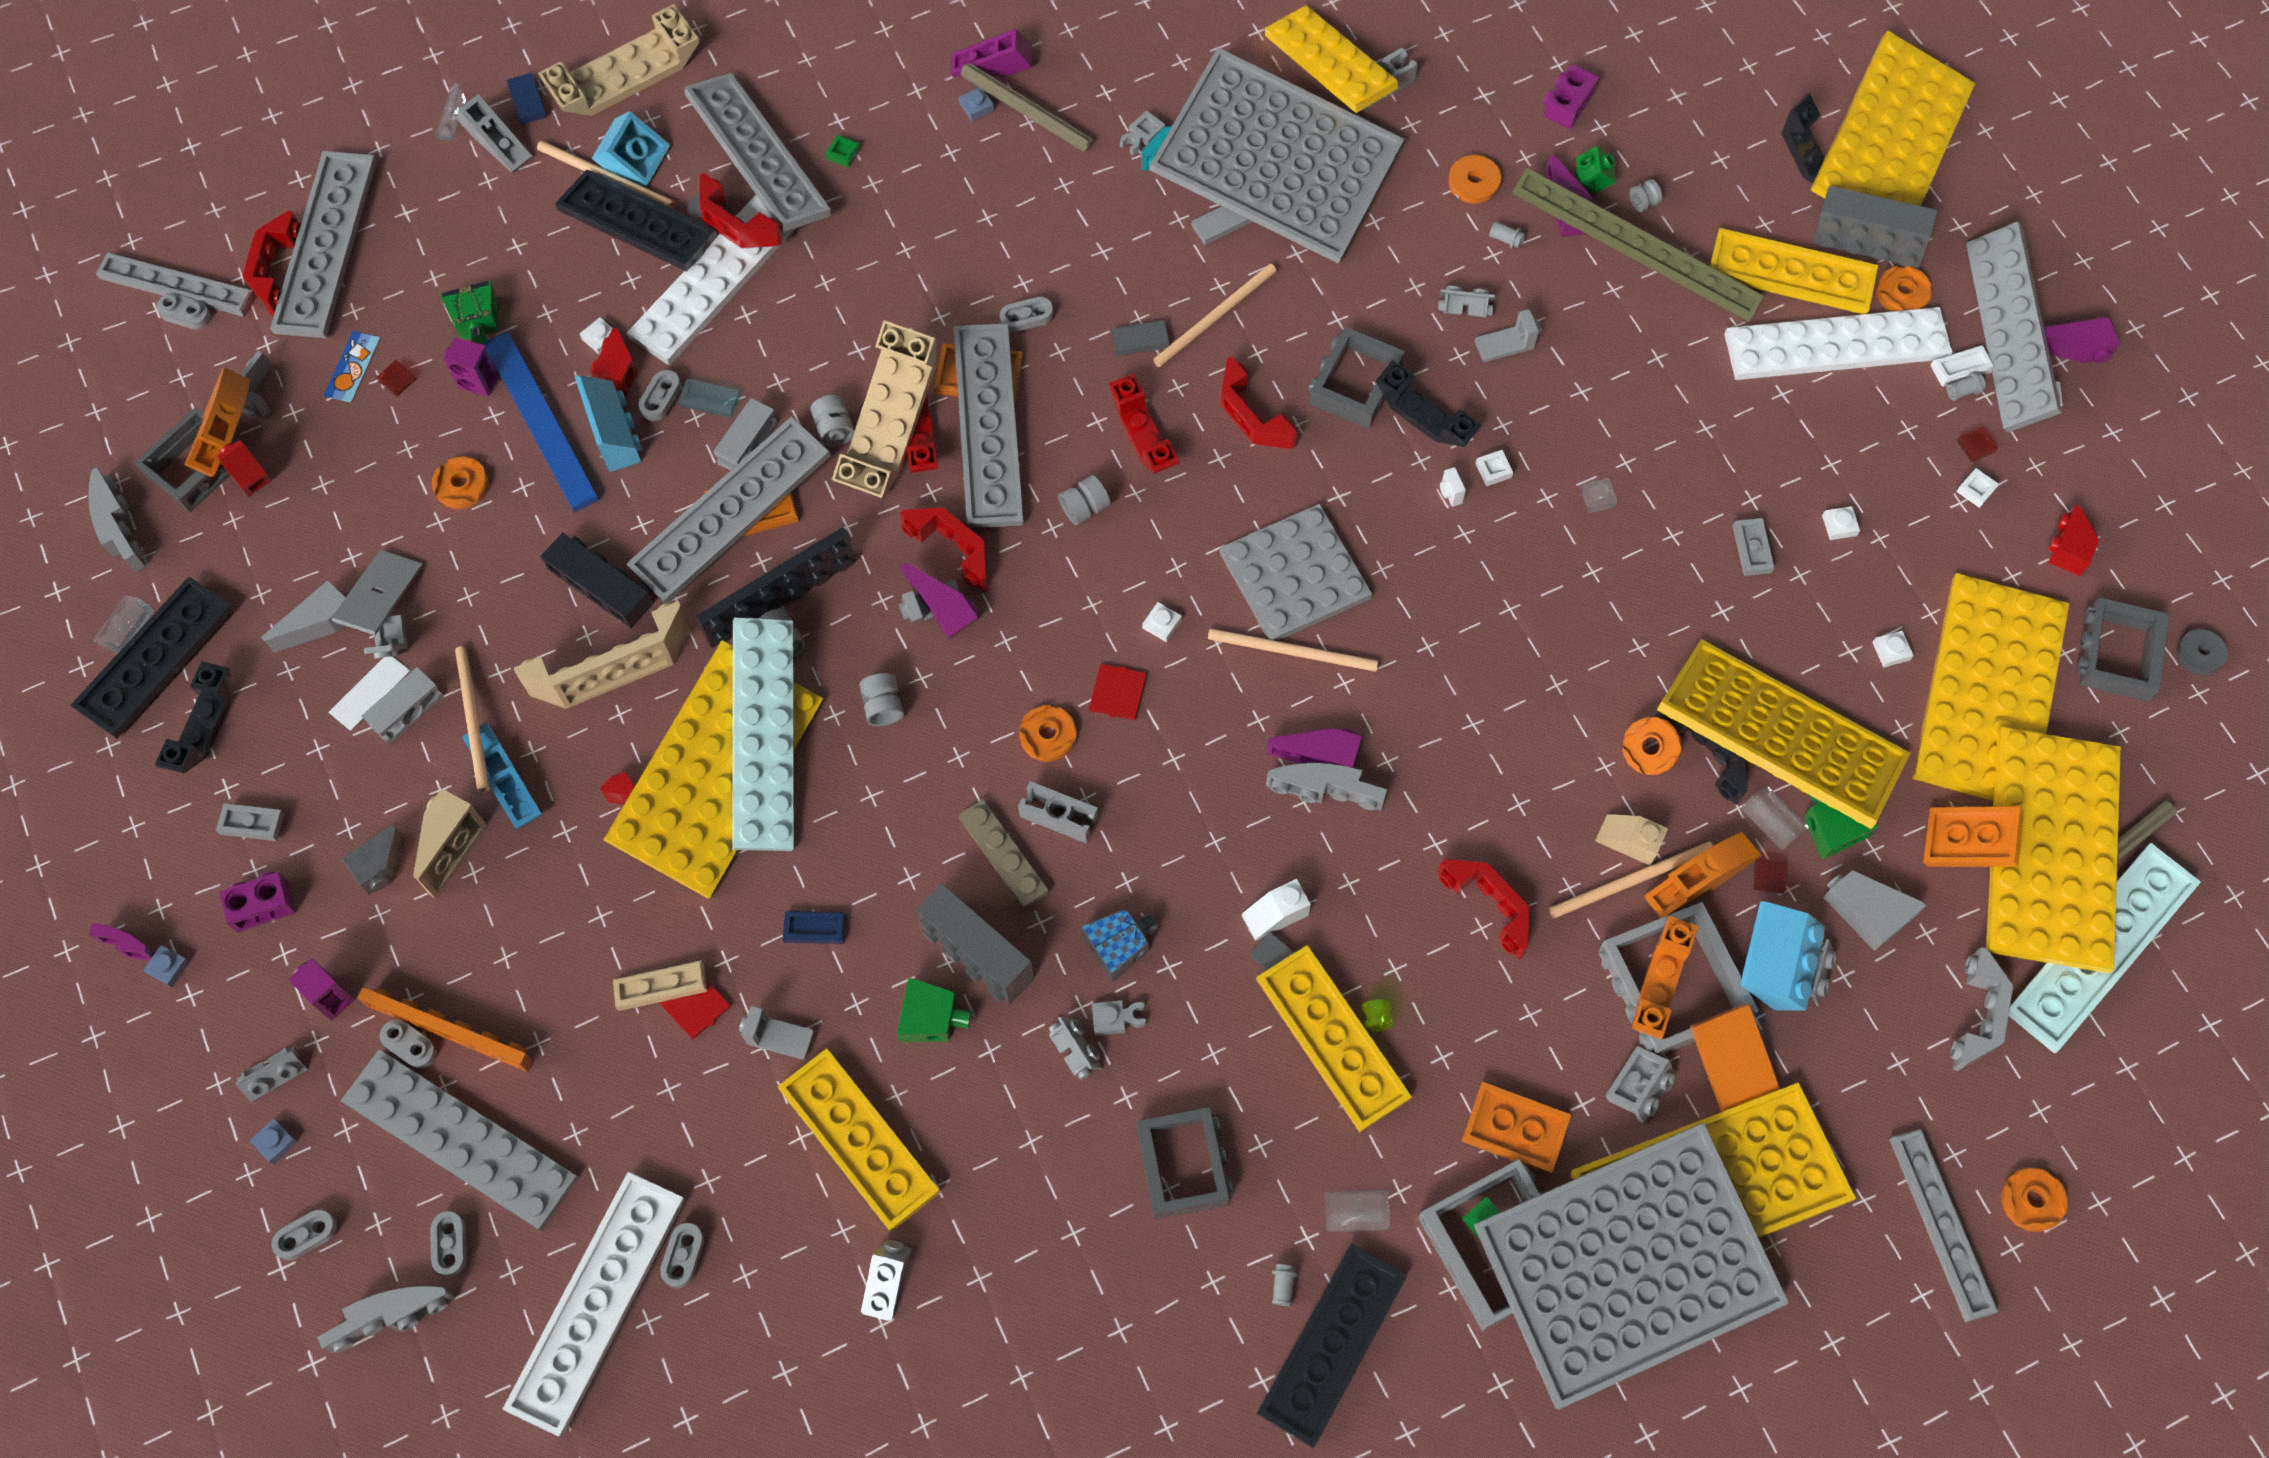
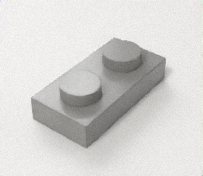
[1733,518,1774,576]
[216,803,285,841]

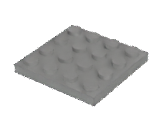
[1219,504,1372,641]

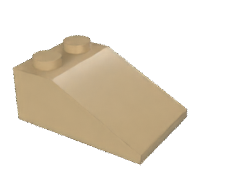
[413,789,487,898]

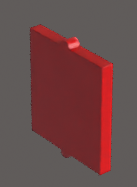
[1089,664,1147,720]
[659,979,731,1040]

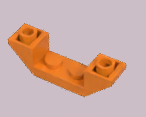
[1631,916,1699,1040]

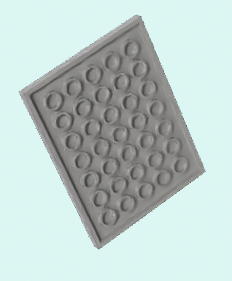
[1149,48,1404,264]
[1473,1123,1789,1410]

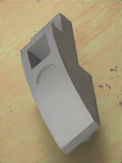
[88,467,146,572]
[1266,763,1387,810]
[317,1286,455,1353]

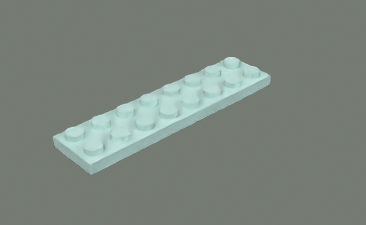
[732,618,794,851]
[2008,843,2201,1054]

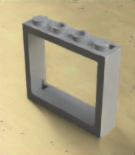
[1599,902,1759,1056]
[1418,1159,1543,1332]

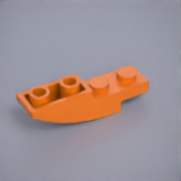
[185,367,251,477]
[1644,832,1761,918]

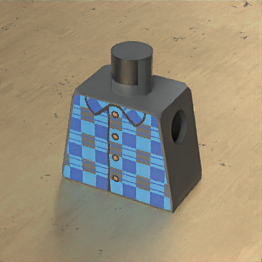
[1081,909,1158,982]

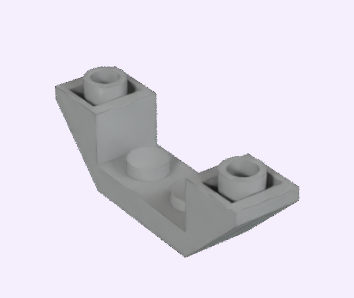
[1950,947,2013,1071]

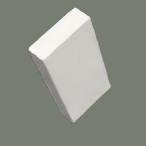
[1931,345,1993,387]

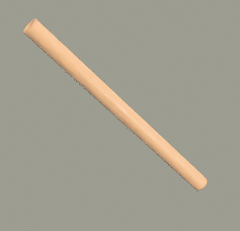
[537,141,674,209]
[1153,263,1277,367]
[1208,628,1378,672]
[455,646,490,793]
[1549,841,1713,919]

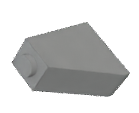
[1823,870,1926,951]

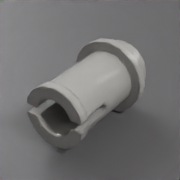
[1489,221,1525,249]
[1947,373,1986,401]
[1272,1264,1298,1306]

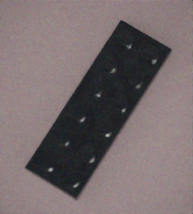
[555,169,717,272]
[696,527,856,648]
[70,577,235,739]
[1256,1243,1407,1449]

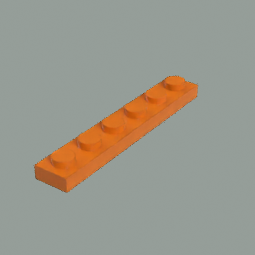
[357,987,533,1072]

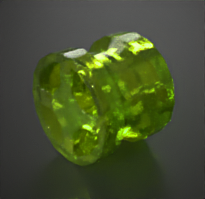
[1361,999,1395,1032]

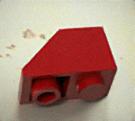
[591,328,637,395]
[216,440,271,497]
[2048,505,2099,576]

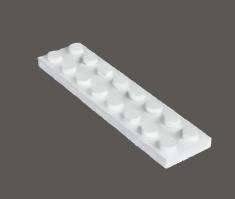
[627,195,796,366]
[1725,307,1952,380]
[502,1172,685,1438]

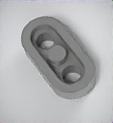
[156,294,211,329]
[1000,297,1053,332]
[639,370,681,421]
[380,1019,437,1069]
[272,1210,337,1260]
[430,1211,467,1277]
[660,1223,704,1288]

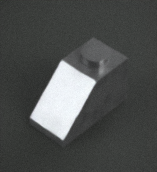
[342,824,404,895]

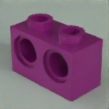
[1543,64,1599,129]
[444,337,499,397]
[219,872,296,933]
[288,958,355,1021]

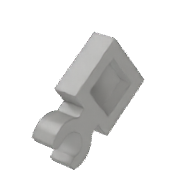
[1120,111,1166,156]
[1092,1000,1146,1036]

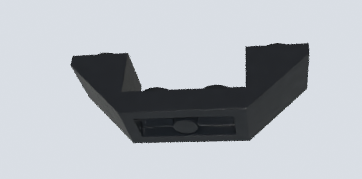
[1781,93,1825,184]
[1376,360,1481,447]
[155,661,230,774]
[1655,711,1747,805]

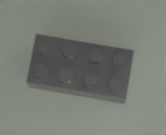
[1812,186,1938,268]
[917,884,1034,1005]

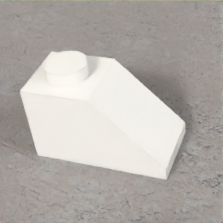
[1242,879,1311,941]

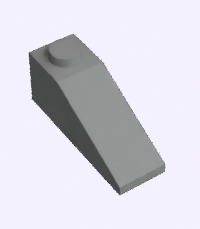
[456,94,532,173]
[261,580,346,653]

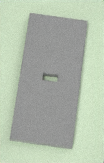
[332,550,422,635]

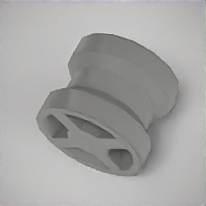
[1630,179,1662,212]

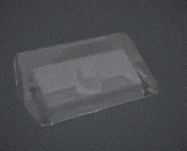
[435,83,466,141]
[92,595,154,654]
[1741,786,1809,850]
[1324,1190,1390,1231]

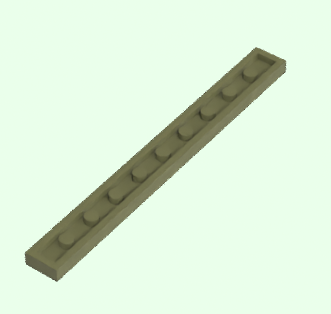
[1512,168,1764,322]

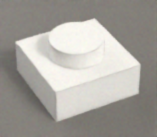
[580,317,612,355]
[1475,450,1513,486]
[1440,467,1466,507]
[1956,468,1999,508]
[1822,506,1860,540]
[1142,602,1182,642]
[1872,631,1914,668]

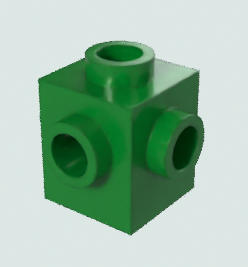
[1576,146,1616,194]

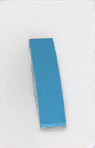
[461,722,542,830]

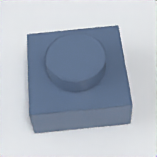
[958,87,994,121]
[143,945,189,987]
[250,1118,297,1164]

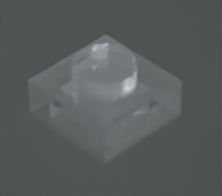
[1580,478,1618,513]

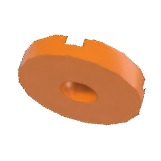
[1448,155,1501,204]
[1876,266,1932,312]
[432,456,489,509]
[1019,705,1077,762]
[1622,717,1682,775]
[2001,1167,2068,1232]

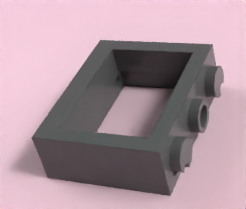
[1308,327,1405,429]
[134,407,239,513]
[2076,597,2169,702]
[1136,1107,1233,1220]

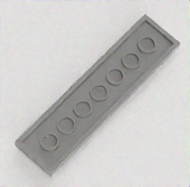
[685,73,830,232]
[270,151,377,339]
[1966,221,2062,432]
[953,323,1023,528]
[626,416,831,604]
[341,1050,579,1232]

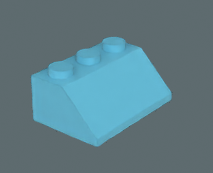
[575,375,643,472]
[1740,901,1825,1011]

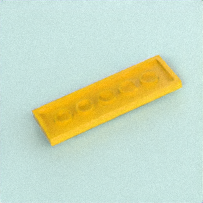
[1265,5,1398,113]
[1710,228,1878,314]
[1256,945,1412,1133]
[777,1048,941,1233]

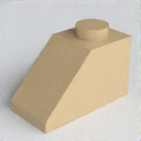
[1595,814,1668,866]

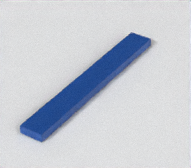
[484,331,599,512]

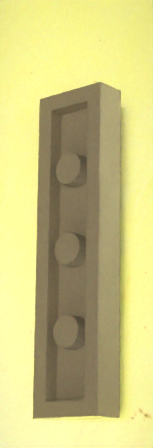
[958,799,1049,910]

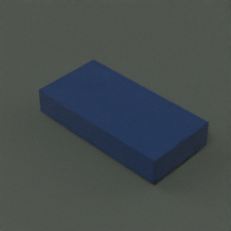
[506,73,547,125]
[782,911,846,944]

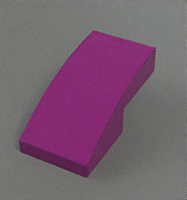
[89,923,155,960]

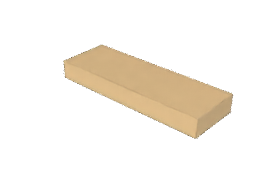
[613,960,707,1011]

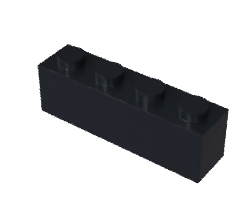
[540,532,653,629]

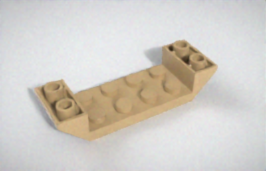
[538,4,700,116]
[832,320,936,498]
[514,601,691,709]

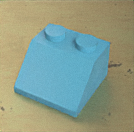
[592,111,670,186]

